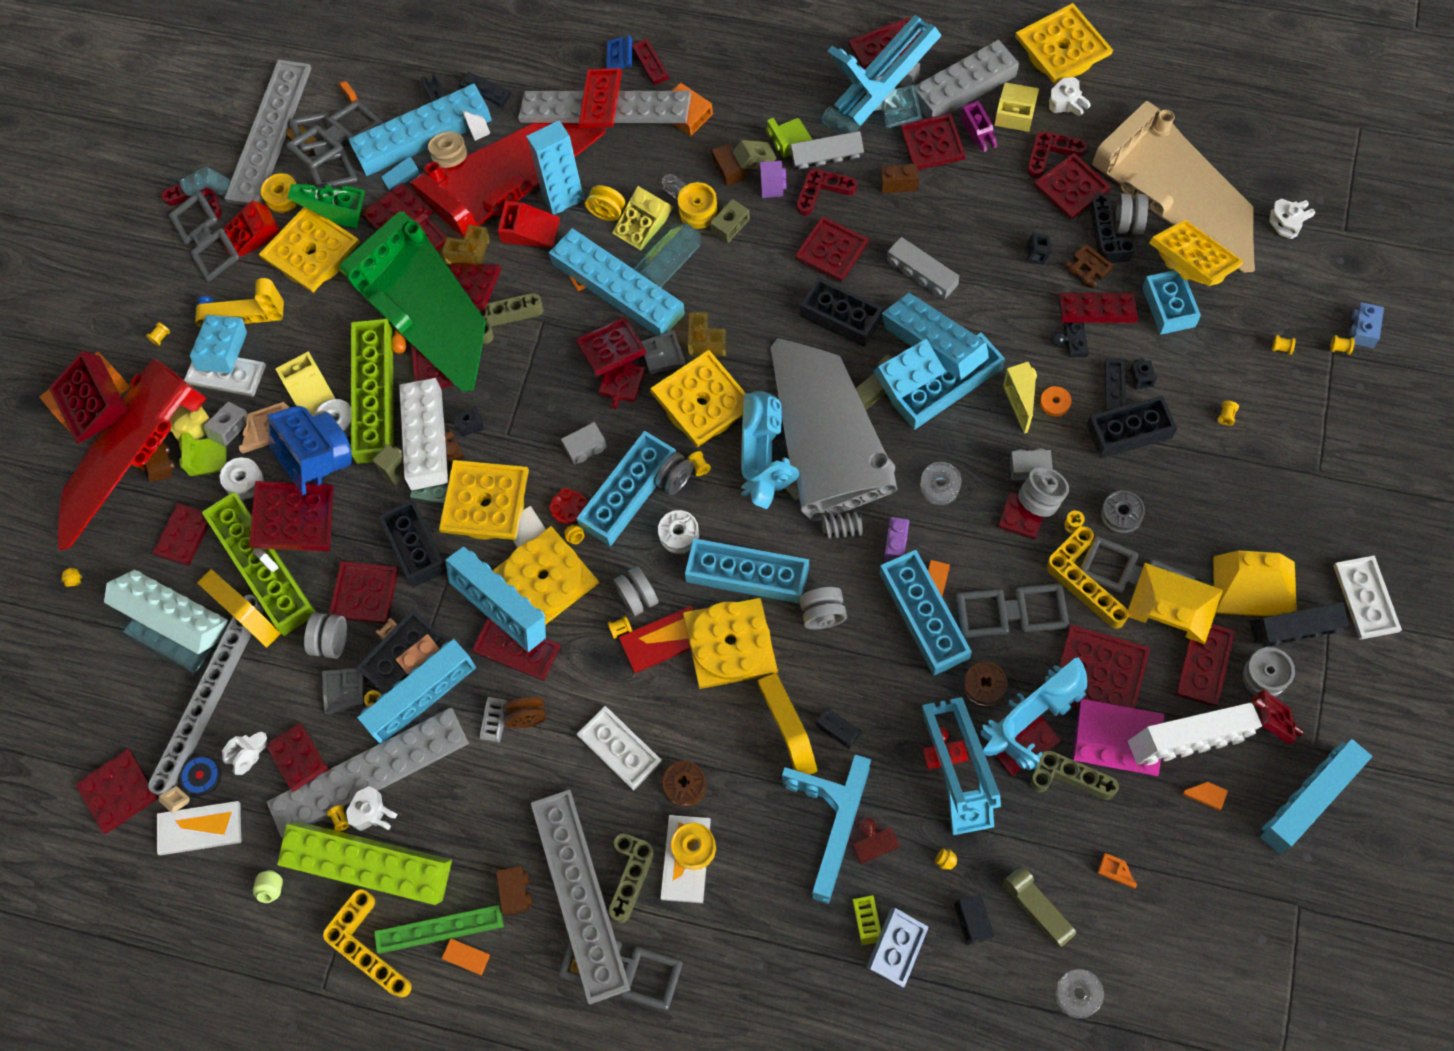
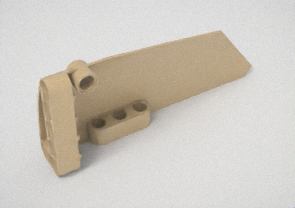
[1092,101,1255,273]

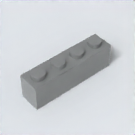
[790,131,864,170]
[887,237,959,300]

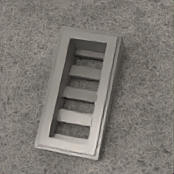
[480,697,508,743]

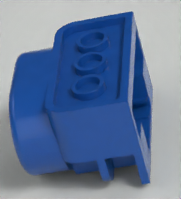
[267,406,352,495]

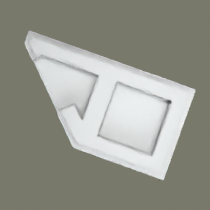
[462,110,490,141]
[253,548,278,572]

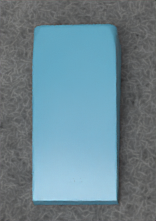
[382,157,420,191]

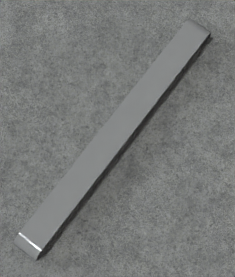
[149,594,264,796]

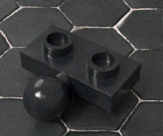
[1050,322,1089,357]

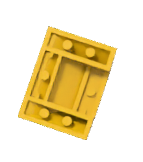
[1213,551,1297,617]
[1128,563,1223,644]

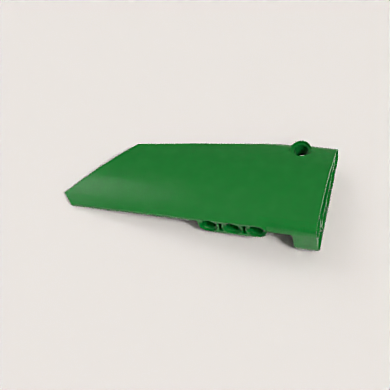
[339,211,486,392]

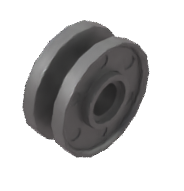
[655,452,694,495]
[1101,490,1145,535]

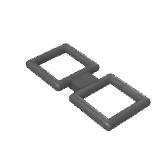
[286,100,383,169]
[289,112,358,188]
[169,191,239,282]
[1080,536,1195,593]
[956,583,1069,638]
[559,940,683,1010]

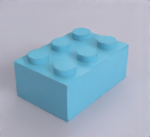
[1142,270,1201,335]
[190,315,247,373]
[873,339,946,404]

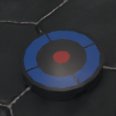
[180,755,222,796]

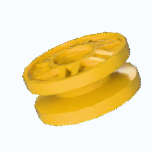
[261,173,298,213]
[585,185,625,221]
[671,822,716,870]

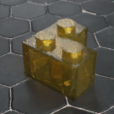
[442,225,490,264]
[688,313,727,356]

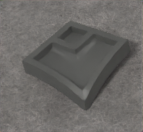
[641,330,686,374]
[322,668,364,715]

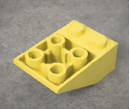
[995,82,1039,132]
[612,186,674,250]
[276,351,335,414]

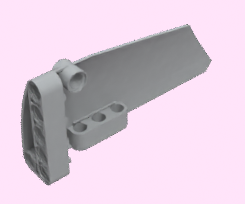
[770,338,897,521]

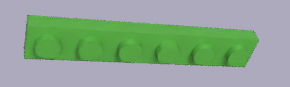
[375,905,504,954]

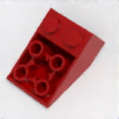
[220,200,281,257]
[498,201,560,248]

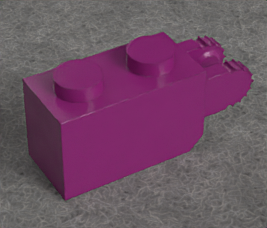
[961,101,998,152]

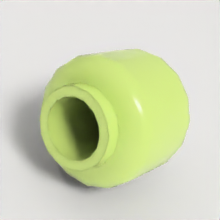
[253,870,283,903]

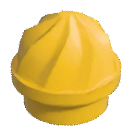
[565,525,584,544]
[61,568,82,587]
[935,848,957,870]

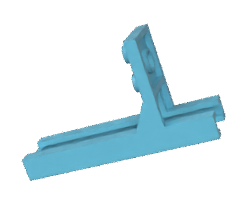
[827,15,941,126]
[922,697,1001,835]
[782,755,871,904]

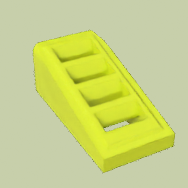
[853,895,881,945]

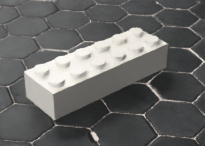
[399,378,448,490]
[1128,703,1262,766]

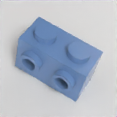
[1349,303,1384,348]

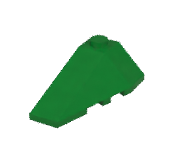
[287,184,365,229]

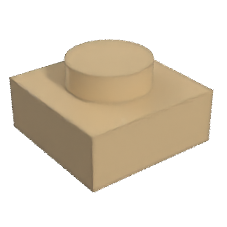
[159,786,190,813]

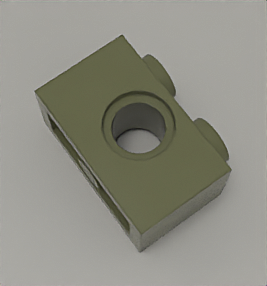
[733,140,776,170]
[710,199,750,244]
[372,444,405,486]

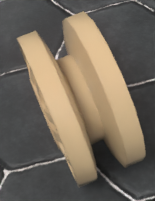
[428,131,467,168]

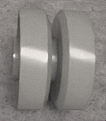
[1115,193,1148,235]
[1018,467,1069,517]
[613,566,659,617]
[799,587,847,629]
[304,612,347,659]
[1242,647,1295,697]

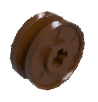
[963,662,1008,708]
[502,697,547,729]
[662,761,707,808]

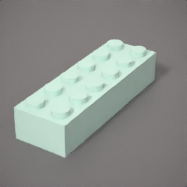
[104,570,228,654]

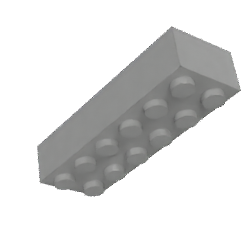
[912,40,1019,118]

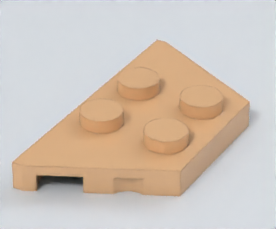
[239,402,289,454]

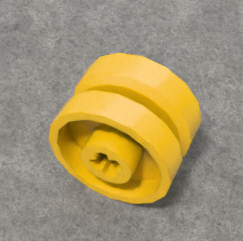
[677,182,718,229]

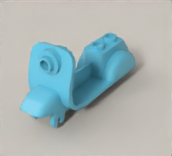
[741,391,800,509]
[981,657,1087,770]

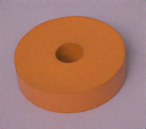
[1040,386,1072,417]

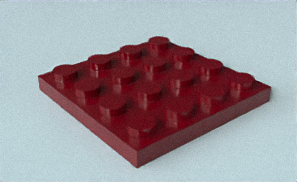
[249,481,334,551]
[1059,625,1150,709]

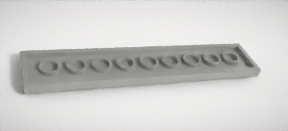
[224,60,312,206]
[519,91,691,123]
[267,707,469,838]
[531,790,631,1005]

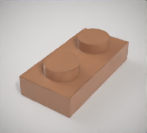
[396,634,440,676]

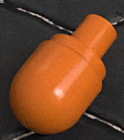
[391,330,406,354]

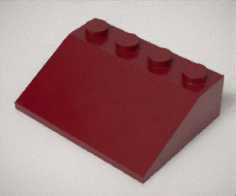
[49,351,128,443]

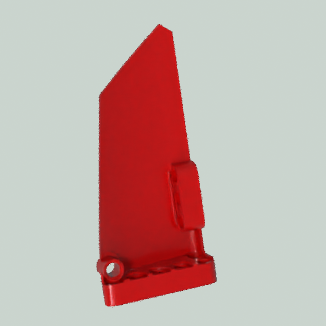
[410,123,606,238]
[58,358,207,550]

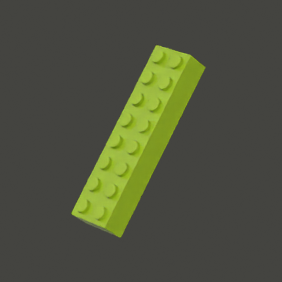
[351,319,394,464]
[202,491,317,636]
[277,821,452,905]

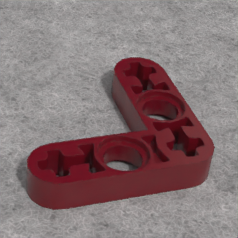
[1027,131,1087,178]
[797,169,857,216]
[162,176,222,219]

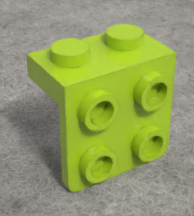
[766,118,812,159]
[179,432,227,476]

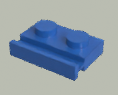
[607,35,632,69]

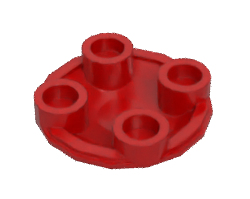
[550,488,588,524]

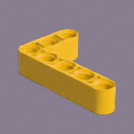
[195,278,284,327]
[1047,526,1129,629]
[197,569,281,648]
[757,673,817,775]
[323,889,412,998]

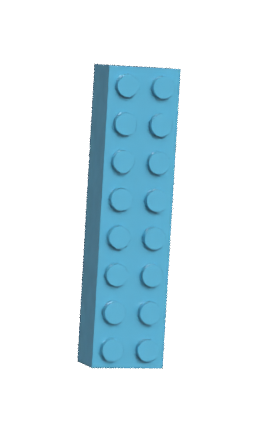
[349,84,492,176]
[549,228,685,336]

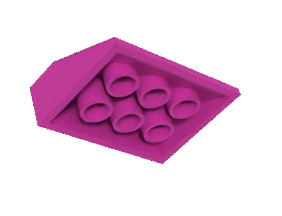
[1071,699,1164,776]

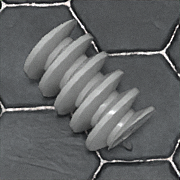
[822,512,863,539]

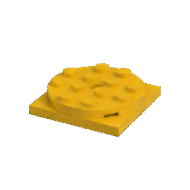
[1015,3,1113,84]
[259,207,360,293]
[1149,219,1244,286]
[650,350,746,448]
[439,460,529,540]
[493,526,599,625]
[683,598,778,689]

